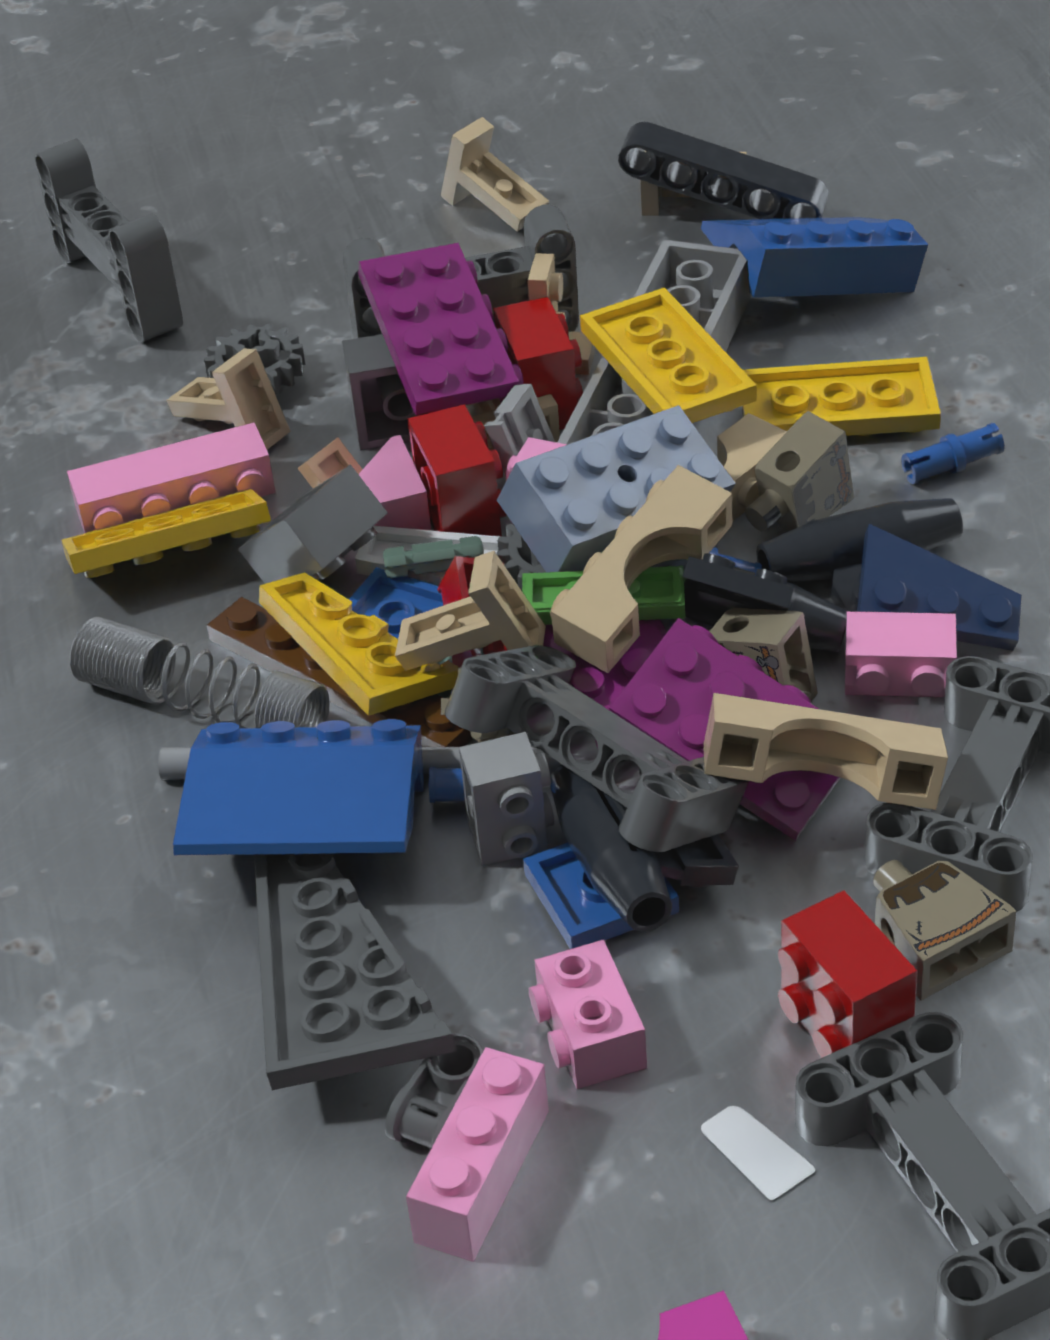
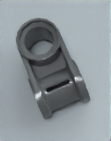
[385,1033,483,1149]

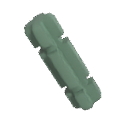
[383,536,484,579]

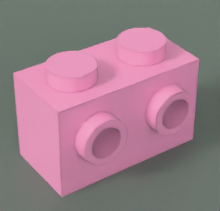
[528,940,647,1089]

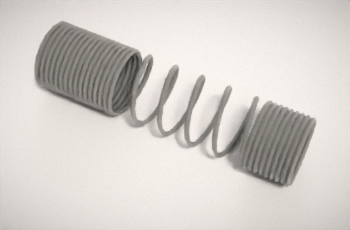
[70,616,330,728]

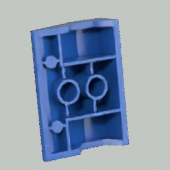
[701,217,928,298]
[173,719,424,855]

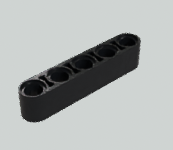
[618,122,829,219]

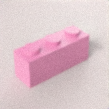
[406,1047,549,1262]

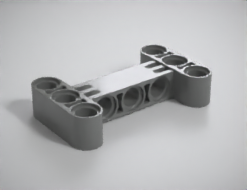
[35,138,183,343]
[343,205,579,339]
[444,645,750,852]
[865,656,1050,912]
[795,1012,1050,1340]

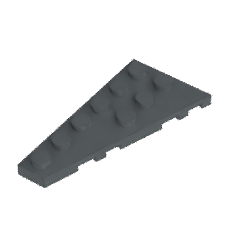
[254,853,458,1090]

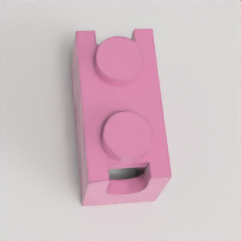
[845,612,957,697]

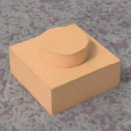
[297,437,363,488]

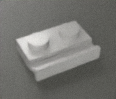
[485,384,555,476]

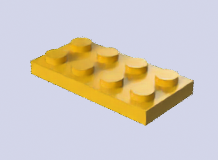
[580,287,757,423]
[741,357,941,436]
[61,489,271,578]

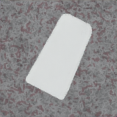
[701,1106,815,1200]

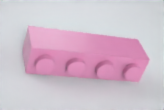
[67,423,276,533]

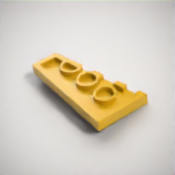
[259,573,459,716]

